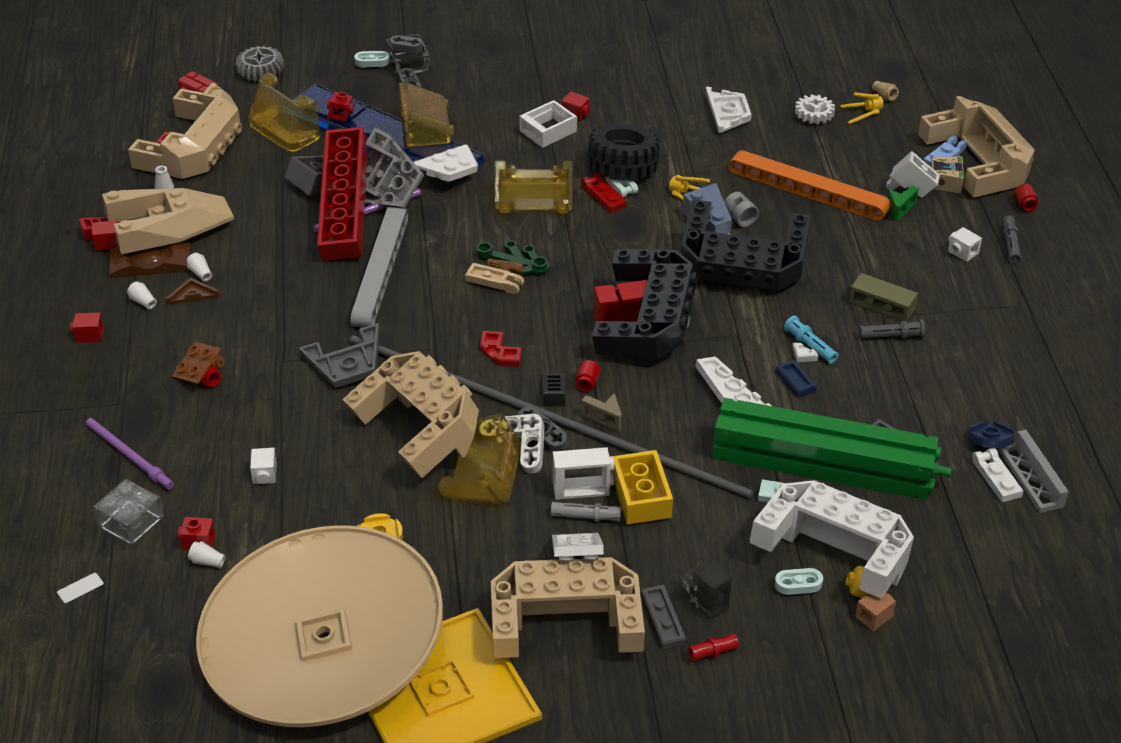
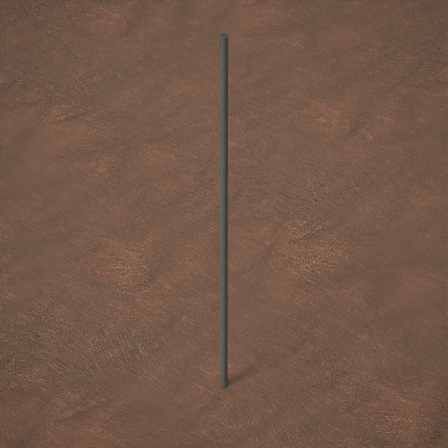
[350,335,754,499]

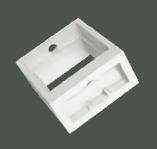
[520,100,577,148]
[553,447,614,500]

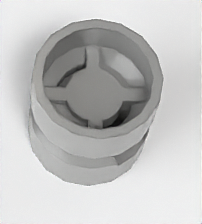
[724,192,759,227]

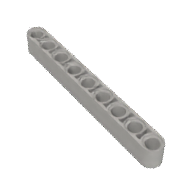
[351,207,408,327]

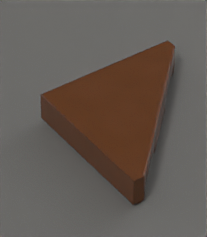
[166,278,220,305]

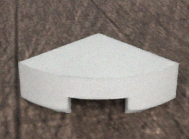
[792,343,818,362]

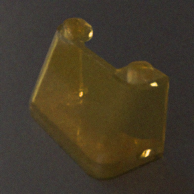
[249,72,320,152]
[399,82,454,147]
[495,161,573,213]
[438,413,521,504]

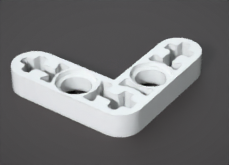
[480,414,545,474]

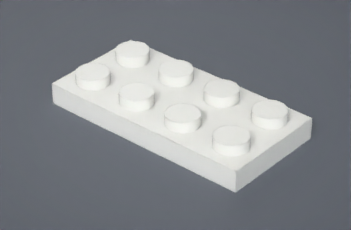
[552,533,604,560]

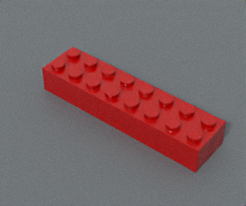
[317,127,368,261]

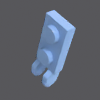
[924,135,968,167]

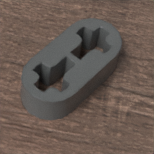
[390,35,423,54]

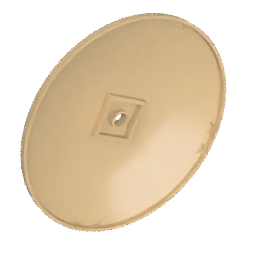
[196,526,443,727]

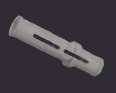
[551,502,621,522]

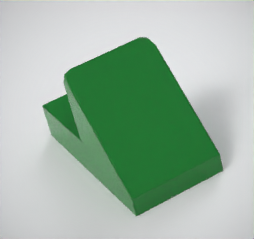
[887,185,919,222]

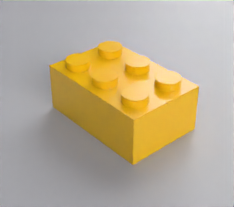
[612,450,673,524]

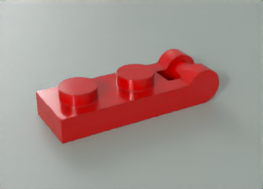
[581,174,627,213]

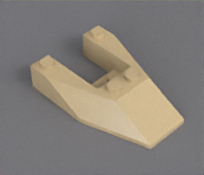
[102,188,234,254]

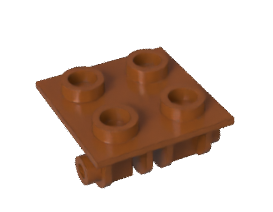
[172,342,225,384]

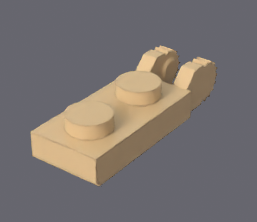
[465,263,524,294]

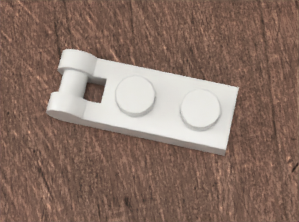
[972,448,1023,502]

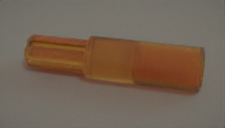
[487,258,524,273]

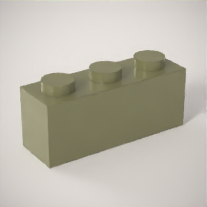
[849,273,918,322]

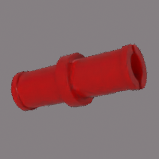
[687,633,739,661]

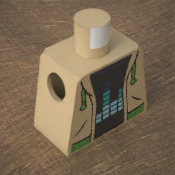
[931,157,964,193]

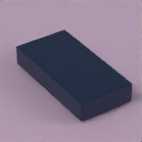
[775,360,817,398]

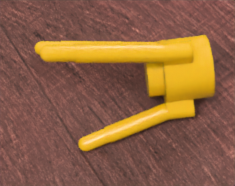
[840,93,884,124]
[669,175,710,201]

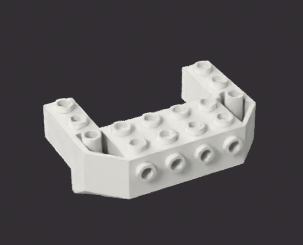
[750,480,914,599]

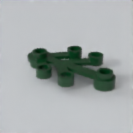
[477,240,550,275]

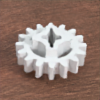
[795,94,835,124]

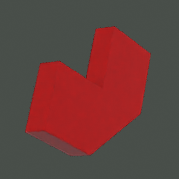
[480,331,522,367]

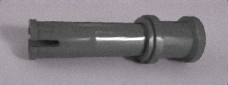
[860,319,925,339]

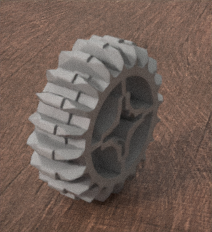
[236,46,284,83]

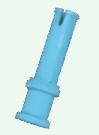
[784,315,839,364]

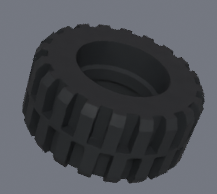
[587,123,660,181]

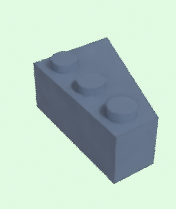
[682,183,732,234]

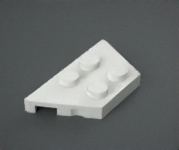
[706,87,752,133]
[414,145,478,182]

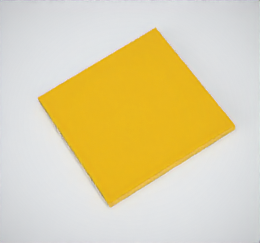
[368,608,542,743]

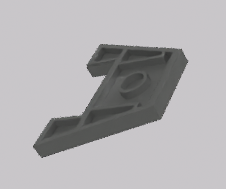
[298,323,380,388]

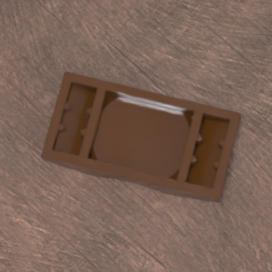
[109,241,191,278]

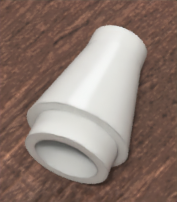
[155,166,174,189]
[186,253,212,282]
[127,282,157,310]
[188,541,226,568]

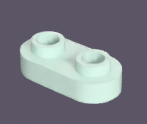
[354,51,390,68]
[775,568,823,595]

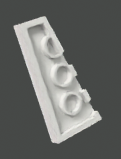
[695,357,771,406]

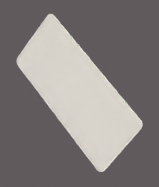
[57,573,104,603]

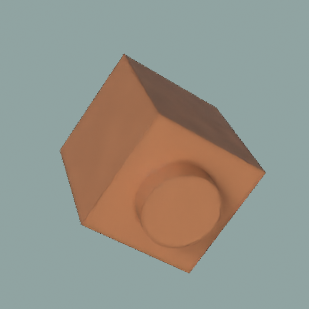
[855,593,896,631]

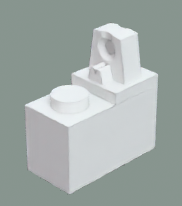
[886,151,940,198]

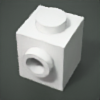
[948,227,982,262]

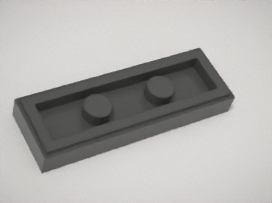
[641,585,686,650]

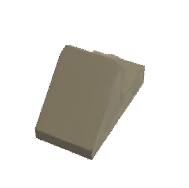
[581,394,622,432]

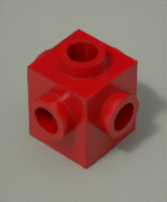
[327,92,354,122]

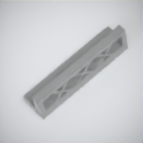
[998,430,1069,513]

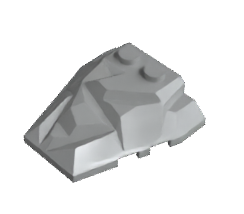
[365,128,424,208]

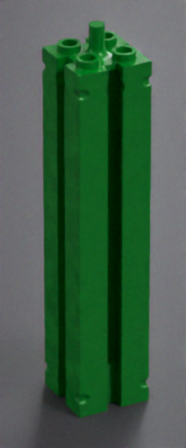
[712,397,952,501]

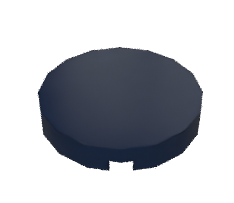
[968,421,1014,448]

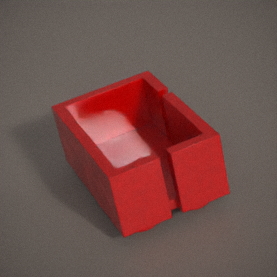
[594,280,648,322]

